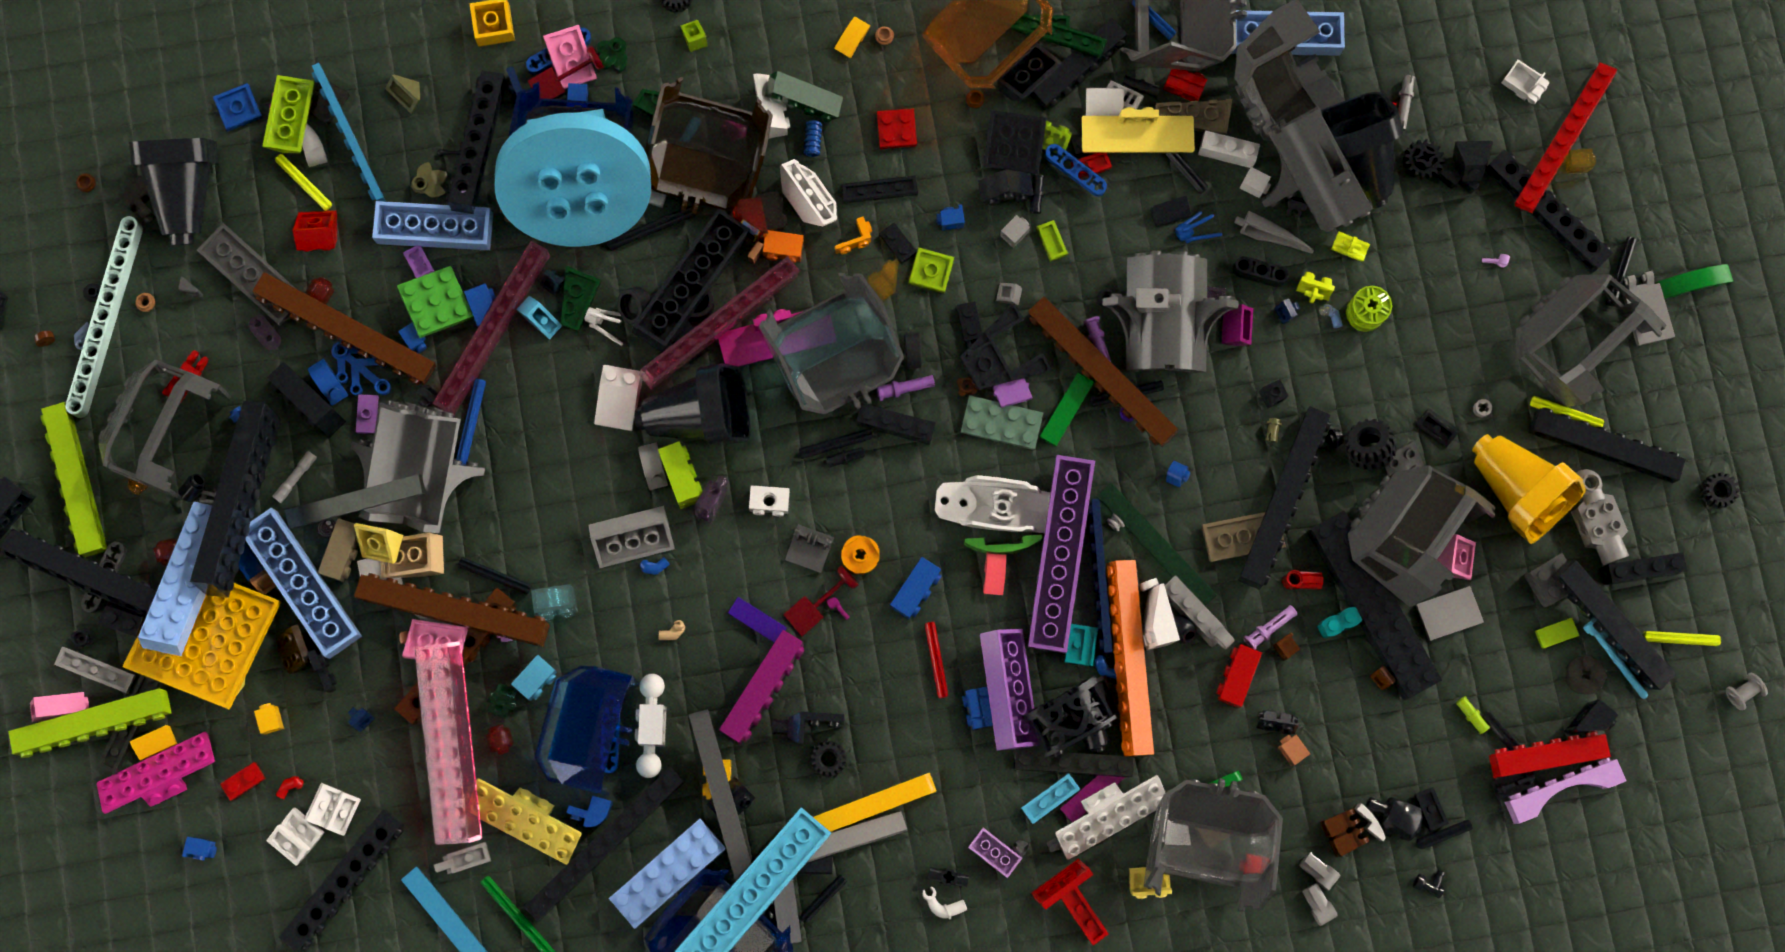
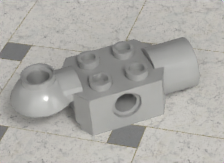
[1571,469,1629,565]

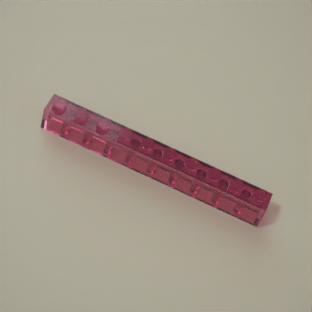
[433,241,550,417]
[639,256,800,390]

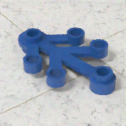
[331,341,391,396]

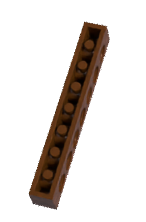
[395,588,517,725]

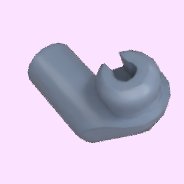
[74,322,90,350]

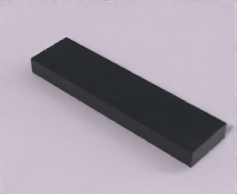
[841,175,918,204]

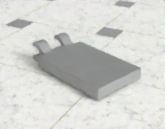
[1622,271,1675,346]

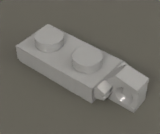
[434,842,491,874]

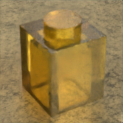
[1565,148,1596,174]

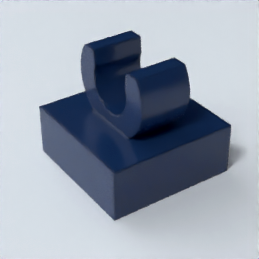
[1274,299,1300,324]
[348,707,375,732]

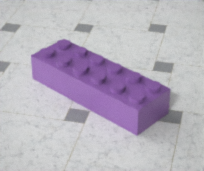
[980,629,1040,751]

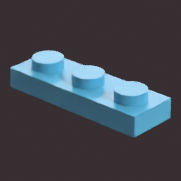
[1021,773,1080,824]

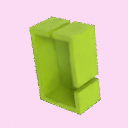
[658,441,704,509]

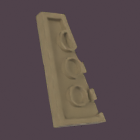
[1155,99,1232,135]

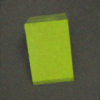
[681,20,707,52]

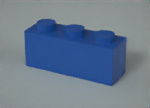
[890,557,942,619]

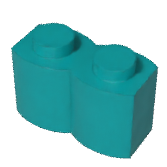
[1317,607,1362,639]

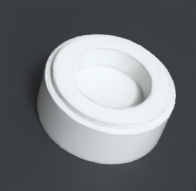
[1139,578,1159,592]

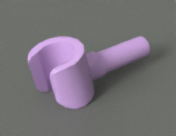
[1482,254,1510,268]

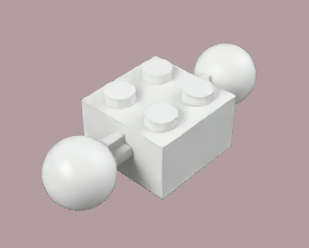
[635,674,666,778]

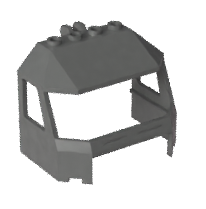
[1120,0,1247,71]
[1515,274,1667,407]
[98,360,231,500]

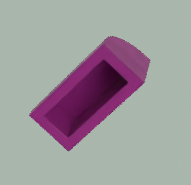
[1222,304,1253,346]

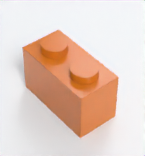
[763,230,804,264]

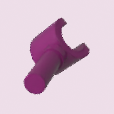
[827,597,850,620]

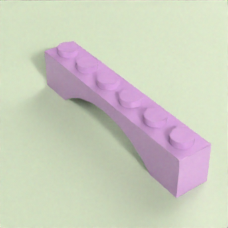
[1505,758,1626,824]

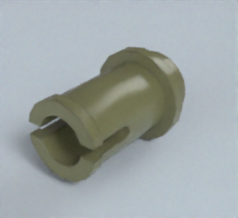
[1265,418,1282,443]

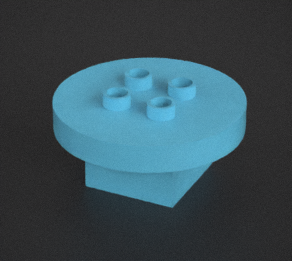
[495,109,651,247]

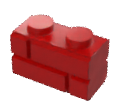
[1163,69,1207,101]

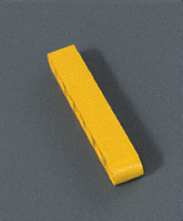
[813,773,937,832]

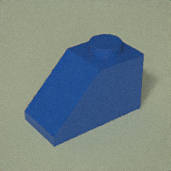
[464,283,496,331]

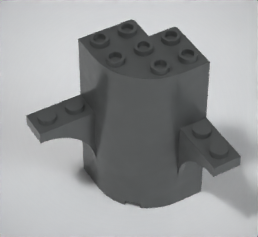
[1262,106,1373,232]
[1103,251,1238,373]
[351,400,485,533]

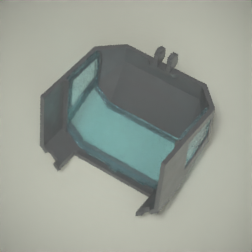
[759,273,904,414]

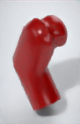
[276,776,304,799]

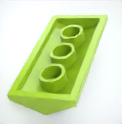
[263,75,315,153]

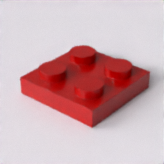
[877,109,917,149]

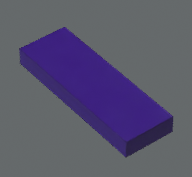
[728,597,787,643]

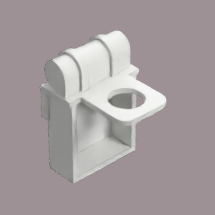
[1501,60,1549,104]

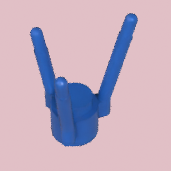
[1175,211,1222,244]

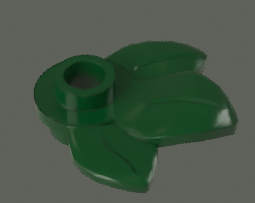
[595,37,628,72]

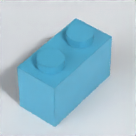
[511,655,557,701]

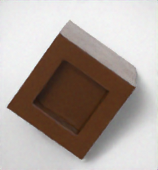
[1272,632,1300,661]

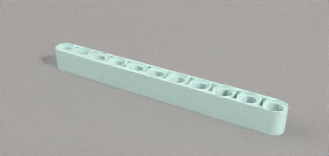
[65,216,143,418]

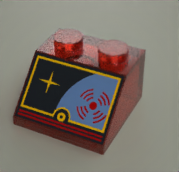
[730,197,768,244]

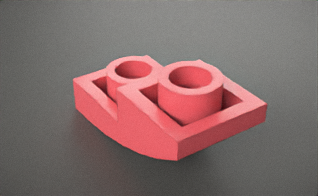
[983,552,1006,595]

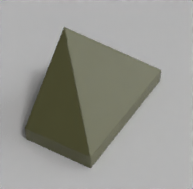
[385,74,420,114]

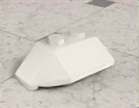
[780,159,837,227]

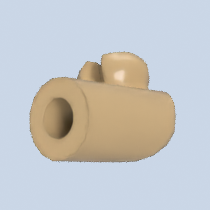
[659,620,685,640]

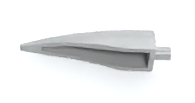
[1234,211,1314,254]

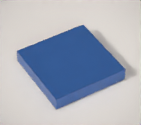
[213,83,263,132]

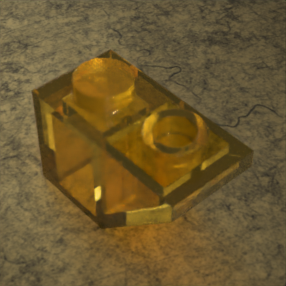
[867,258,899,302]

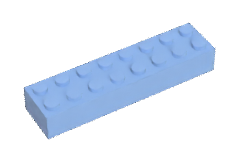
[138,502,212,656]
[246,508,362,659]

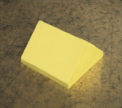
[354,523,403,564]

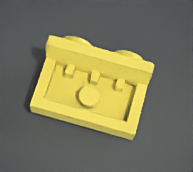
[1129,867,1172,899]

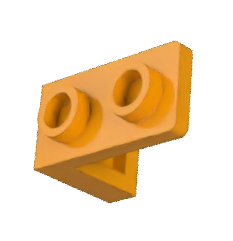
[834,216,872,255]

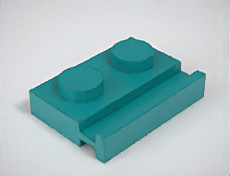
[1064,624,1098,667]

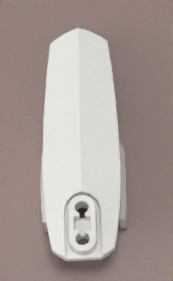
[935,475,1050,533]

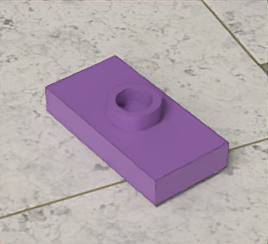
[403,246,435,278]
[356,395,379,434]

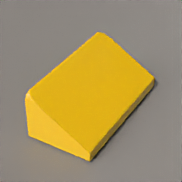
[130,725,177,761]

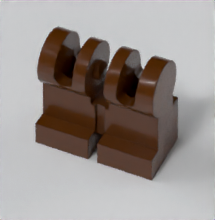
[1319,808,1370,857]

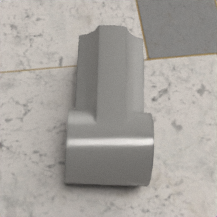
[1299,852,1341,891]
[1302,883,1338,926]

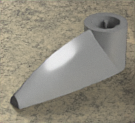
[302,124,328,167]

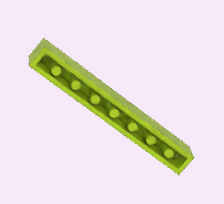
[41,402,107,557]
[8,688,172,758]

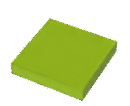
[908,247,955,294]

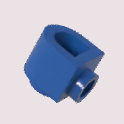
[1166,461,1190,488]

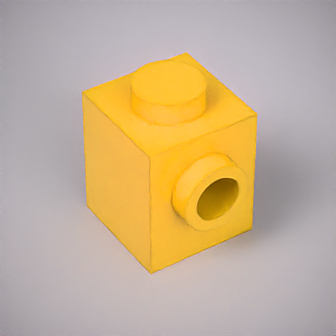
[254,703,284,735]

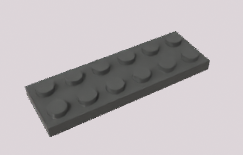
[197,223,296,326]

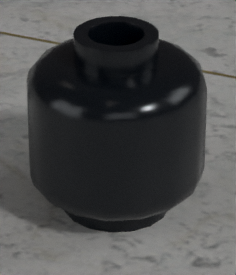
[1174,615,1196,644]
[1082,724,1109,753]

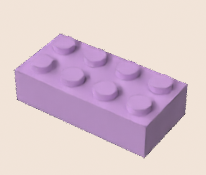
[968,828,1022,878]

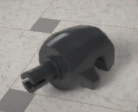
[1366,797,1422,841]

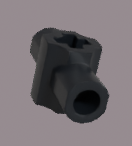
[928,867,969,887]

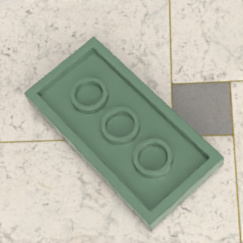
[961,395,1043,450]

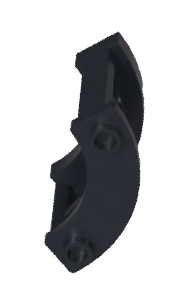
[1022,676,1117,757]

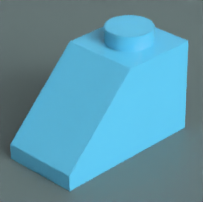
[516,296,562,339]

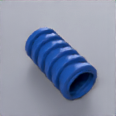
[803,120,822,157]

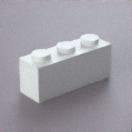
[1198,130,1260,168]

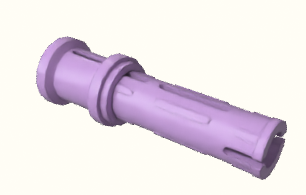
[1243,605,1297,650]

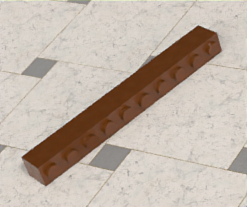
[252,272,436,386]
[1028,296,1179,447]
[354,573,550,647]

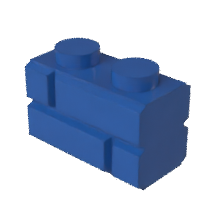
[962,687,993,730]

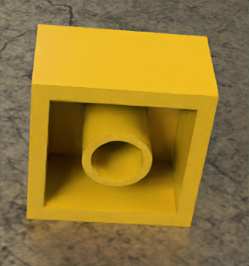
[470,0,515,47]

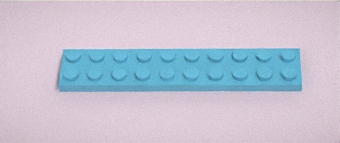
[675,808,831,952]

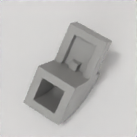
[638,442,668,490]

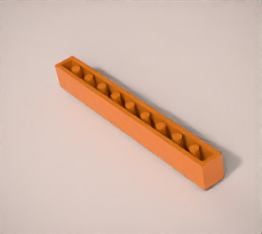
[1106,560,1154,757]

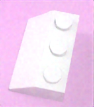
[753,74,790,139]

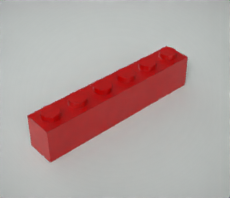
[1489,732,1611,778]

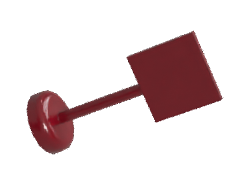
[528,45,605,106]
[783,565,859,637]

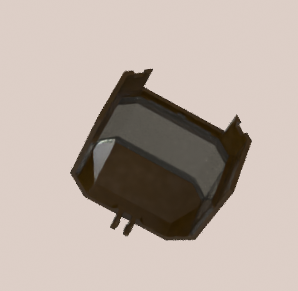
[645,77,773,214]

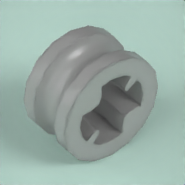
[1473,399,1492,418]
[1106,513,1125,533]

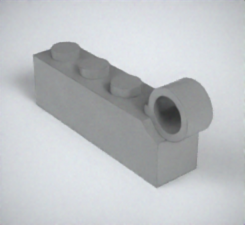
[1165,575,1234,649]

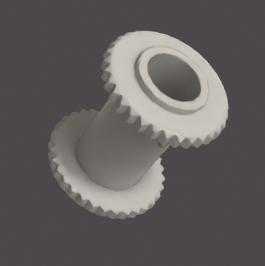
[1726,673,1768,711]

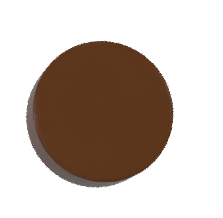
[34,331,55,347]

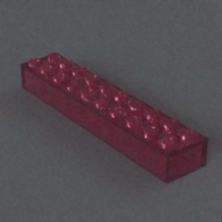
[414,641,482,845]

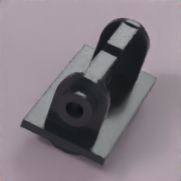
[1256,710,1299,735]
[1491,772,1535,800]

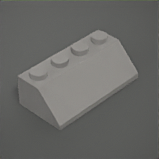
[588,506,675,568]

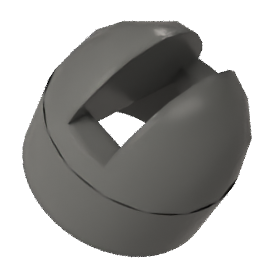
[1012,840,1029,857]

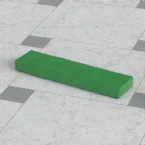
[1039,373,1094,447]

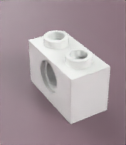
[749,486,790,517]

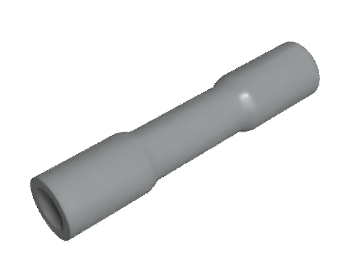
[272,451,317,503]

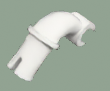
[922,886,967,920]

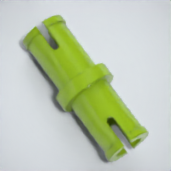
[1456,696,1490,734]

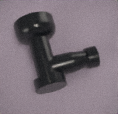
[1413,870,1445,898]

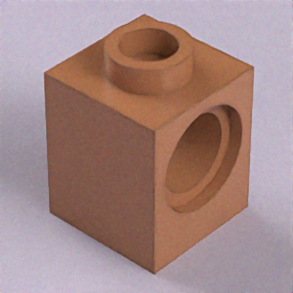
[1278,735,1310,766]

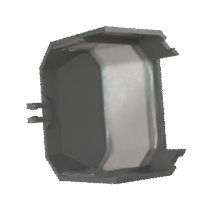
[1144,778,1283,912]

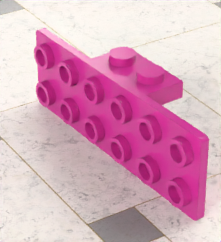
[717,309,836,367]
[97,731,215,814]

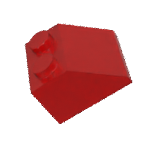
[293,210,337,252]

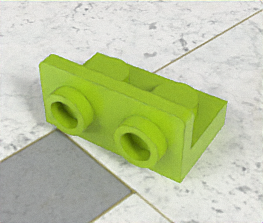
[1042,121,1072,156]

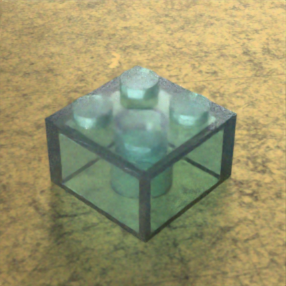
[531,584,578,620]

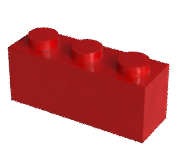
[1216,644,1262,708]

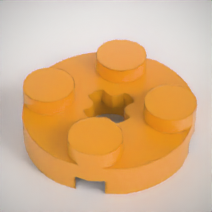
[841,535,880,575]

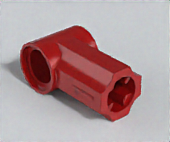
[1282,570,1323,590]

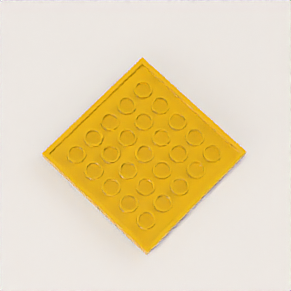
[122,583,281,710]

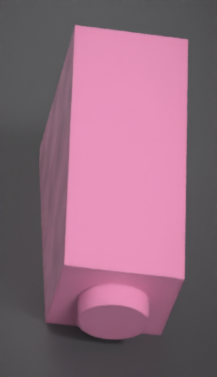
[30,692,89,722]

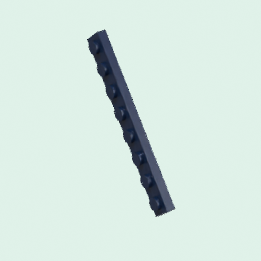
[1088,499,1112,654]

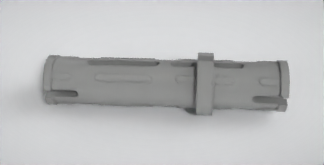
[1398,75,1415,132]

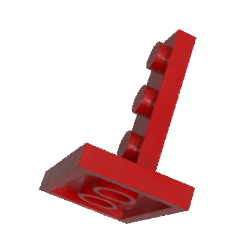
[1031,858,1109,946]

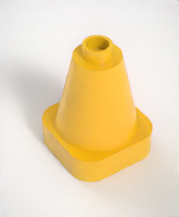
[1472,434,1586,544]

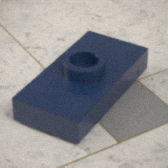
[506,67,528,108]

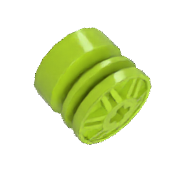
[1346,286,1392,332]

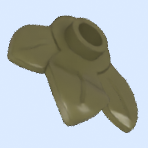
[411,162,447,198]

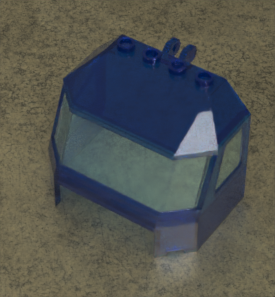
[534,666,639,797]

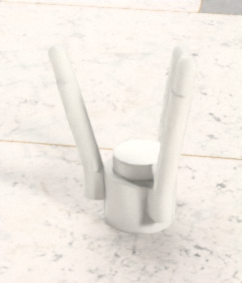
[585,307,623,346]

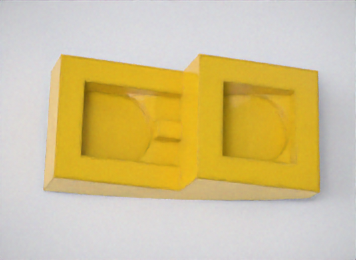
[834,16,870,58]

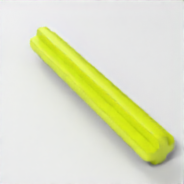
[275,154,332,211]
[1530,396,1604,428]
[1643,631,1721,646]

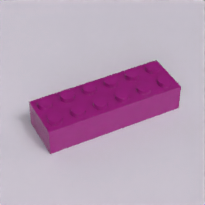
[719,630,805,745]

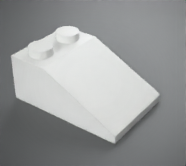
[594,365,643,431]
[1142,583,1180,651]

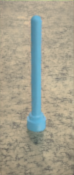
[1583,621,1648,699]

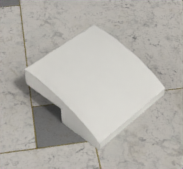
[304,783,361,836]
[266,808,325,866]

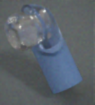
[1319,304,1343,328]

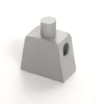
[1136,288,1181,313]

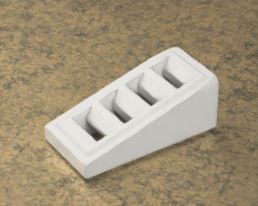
[1107,81,1144,110]

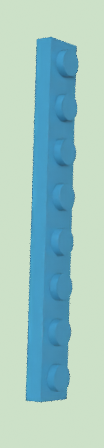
[311,63,386,202]

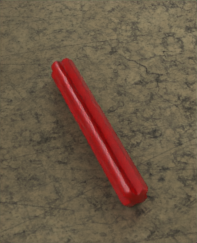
[925,622,948,698]

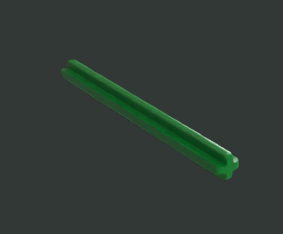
[480,876,555,952]

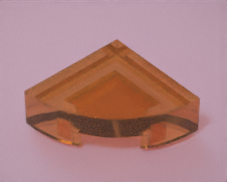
[127,479,148,495]

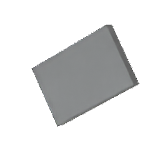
[1415,586,1484,641]

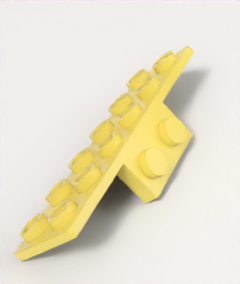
[1081,107,1195,153]
[464,778,582,865]

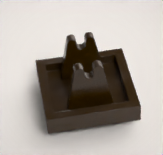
[276,625,318,675]

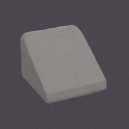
[996,283,1022,305]

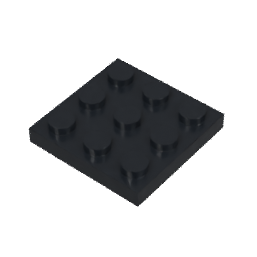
[983,110,1047,174]

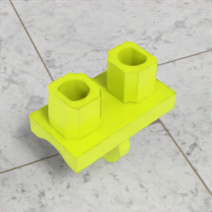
[1331,231,1370,262]
[1296,272,1335,303]

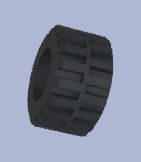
[1345,419,1397,471]

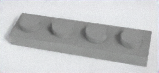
[54,647,136,694]

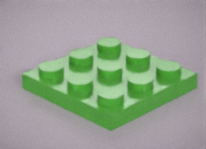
[397,266,473,338]

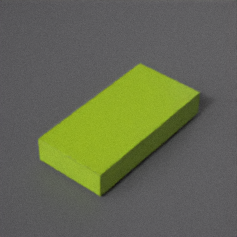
[1036,220,1068,262]
[1535,618,1579,649]

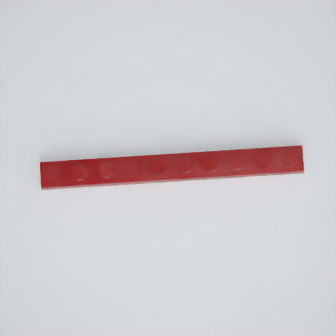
[1515,62,1617,213]

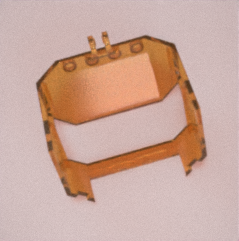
[922,0,1053,89]

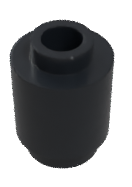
[178,474,206,502]

